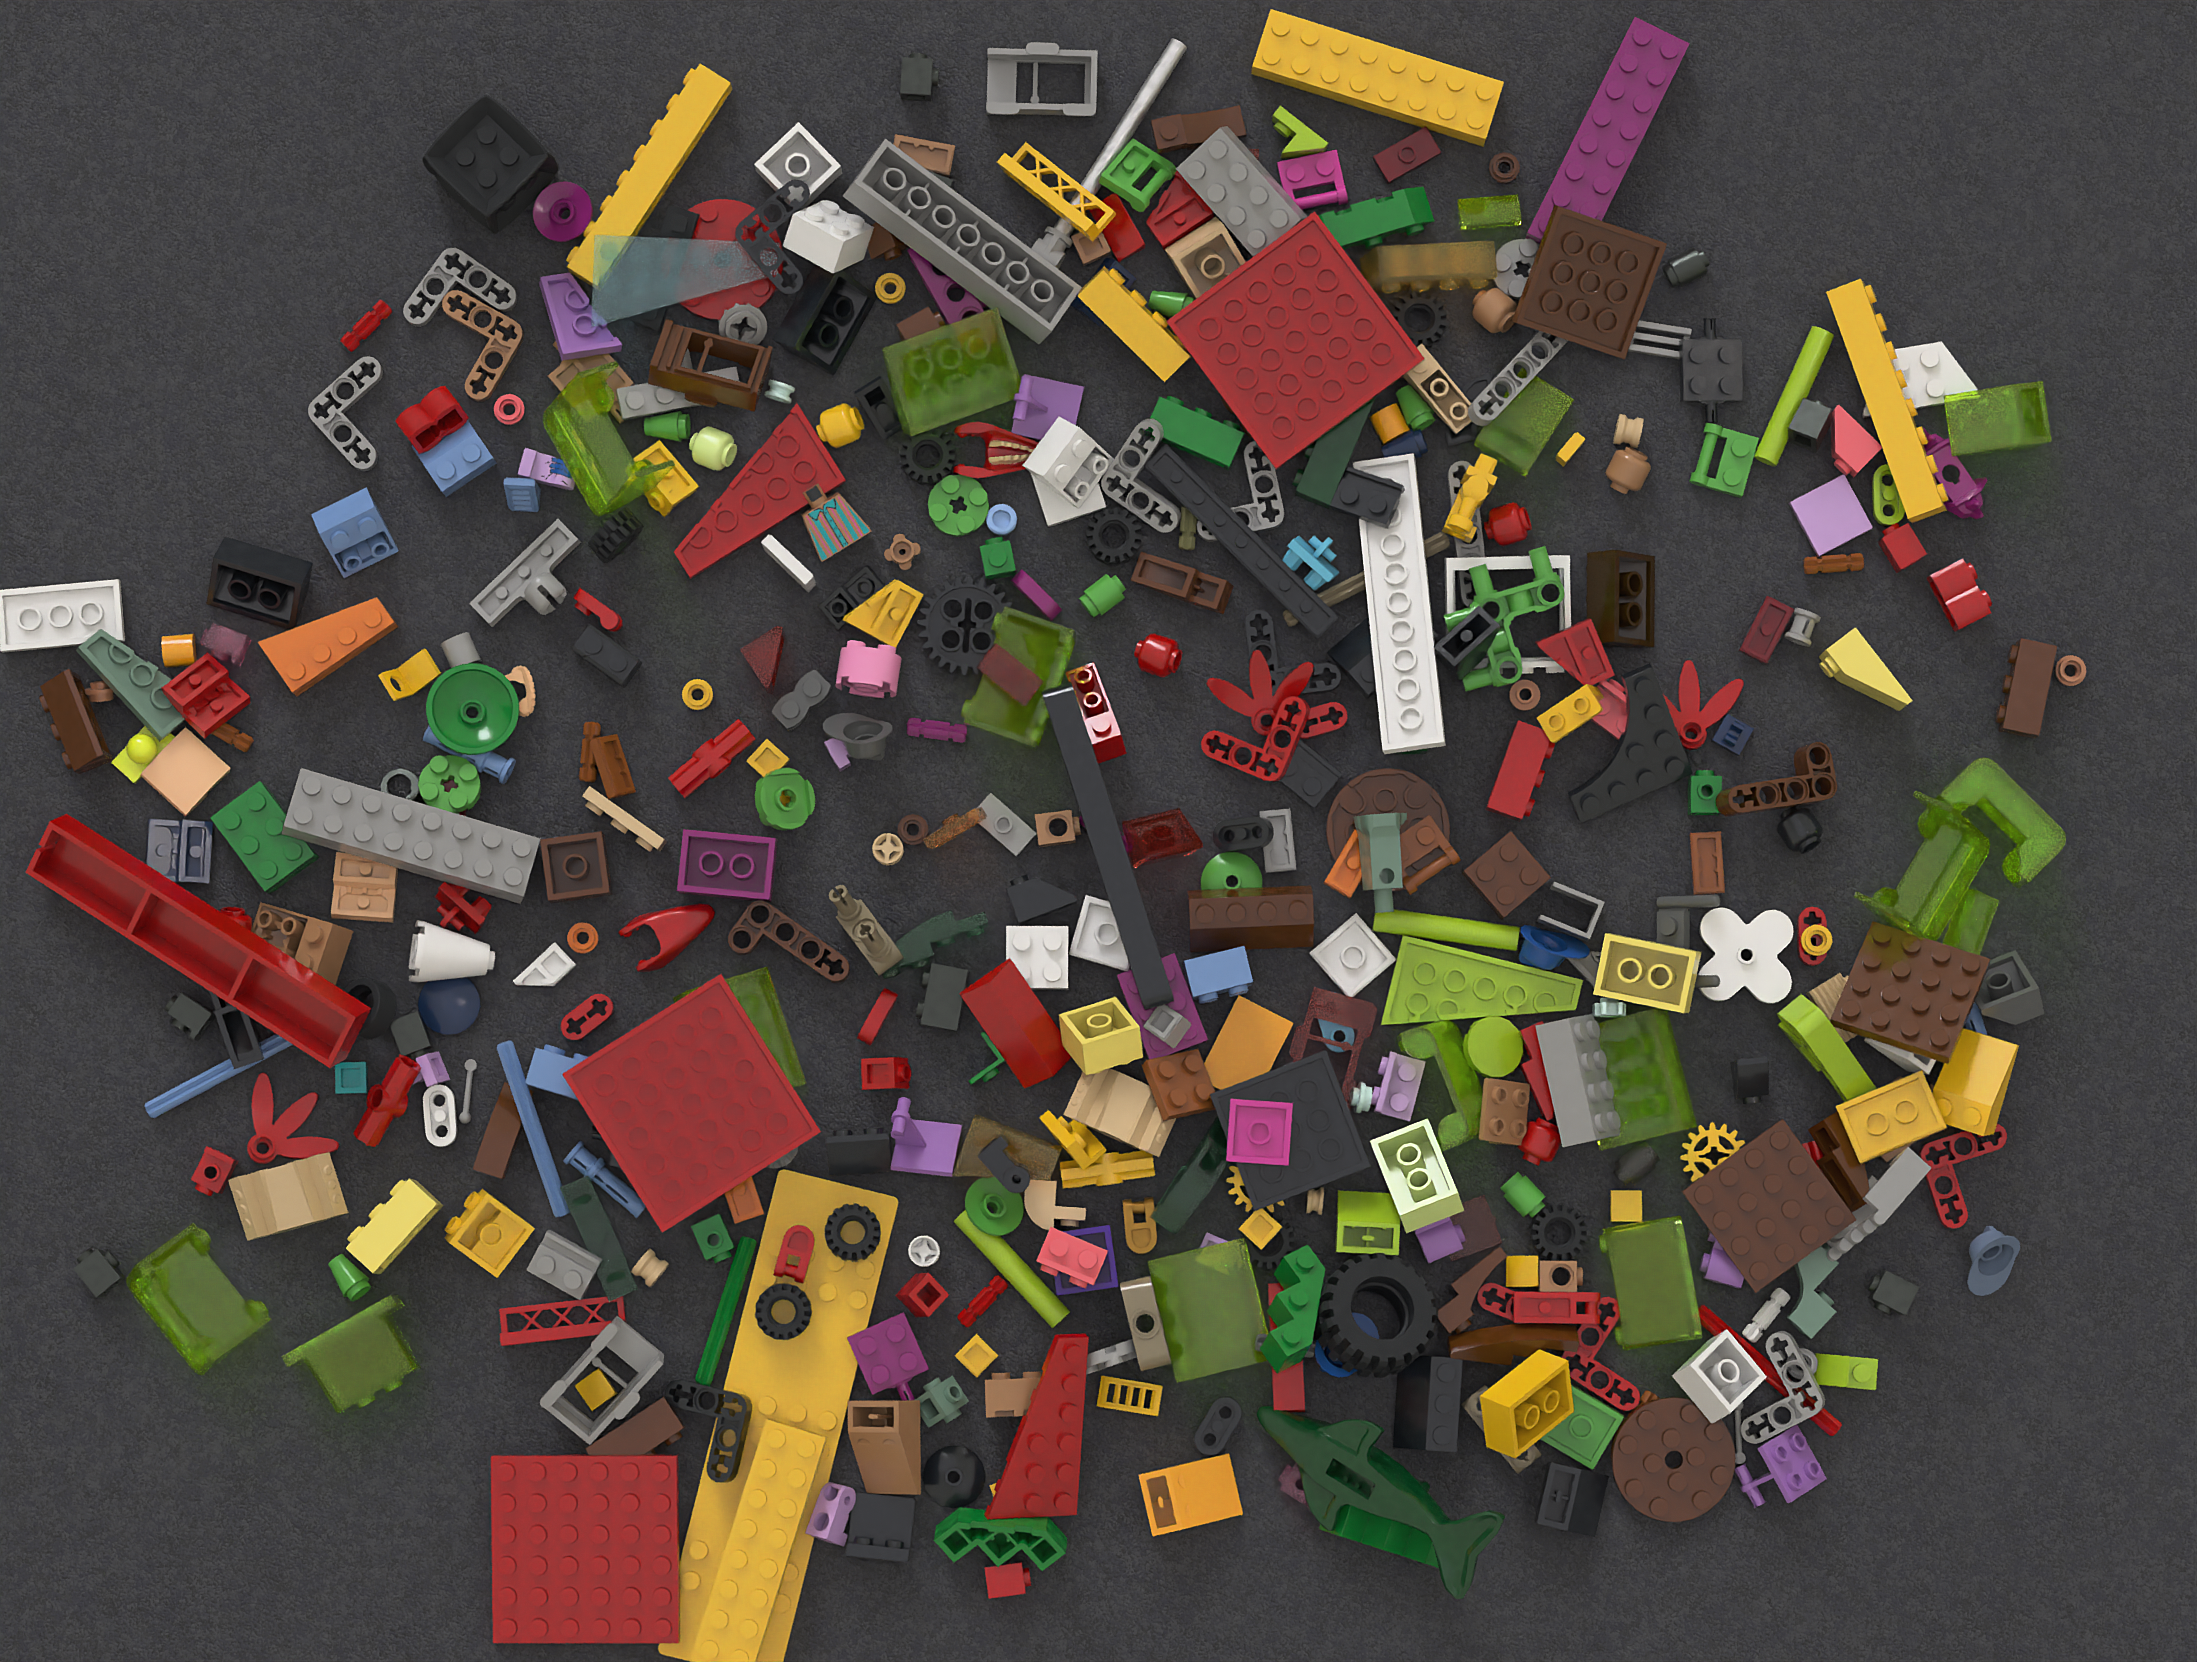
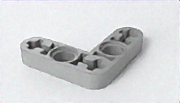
[403,248,517,327]
[308,356,383,471]
[1101,419,1181,532]
[1197,441,1284,542]
[1741,1331,1825,1444]

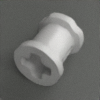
[1784,608,1821,647]

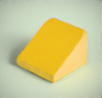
[1506,1256,1538,1287]
[575,1368,618,1411]

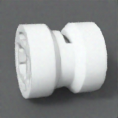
[908,1236,940,1267]

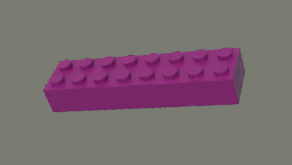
[1525,17,1690,244]

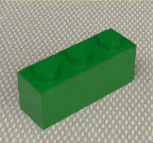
[1145,396,1244,471]

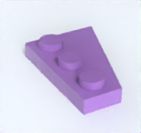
[539,273,622,361]

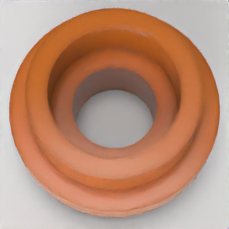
[567,923,598,954]

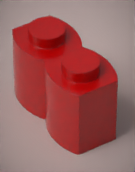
[395,386,469,454]
[1927,559,1992,632]

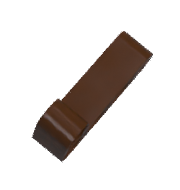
[1716,742,1837,817]
[728,900,850,983]

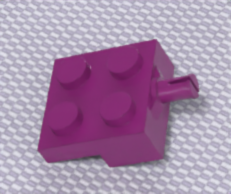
[847,1312,929,1400]

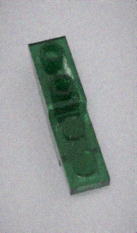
[873,910,989,980]
[1150,1115,1229,1235]

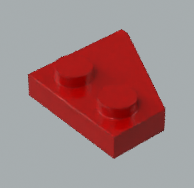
[1146,171,1214,250]
[1535,618,1615,686]

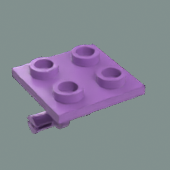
[1012,374,1084,440]
[891,1097,962,1177]
[1734,1424,1827,1508]

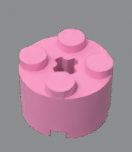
[835,640,902,698]

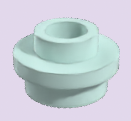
[1349,1082,1373,1113]

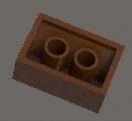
[39,669,113,774]

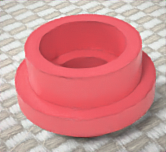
[494,394,525,425]

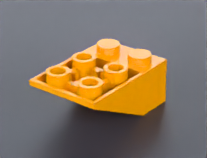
[1138,1453,1243,1536]

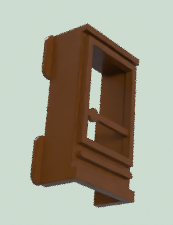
[648,319,773,412]

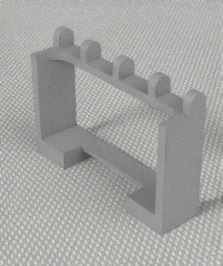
[1826,1147,1931,1262]

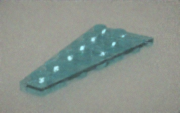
[591,235,779,328]

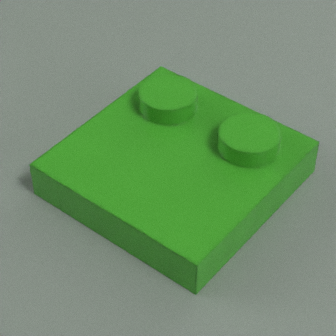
[1541,1384,1624,1470]

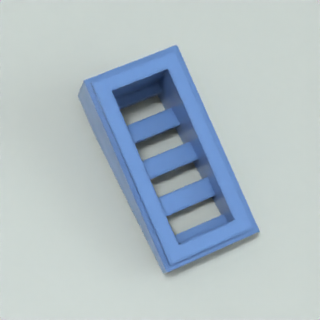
[504,477,541,512]

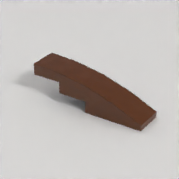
[1447,1323,1579,1366]

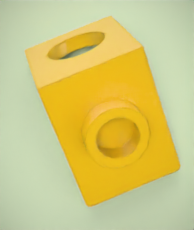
[378,649,441,701]

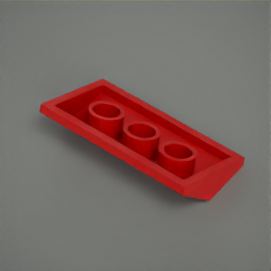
[959,958,1071,1089]

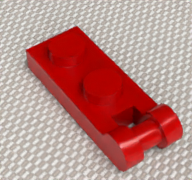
[1513,1292,1601,1324]

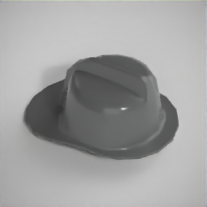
[823,713,893,761]

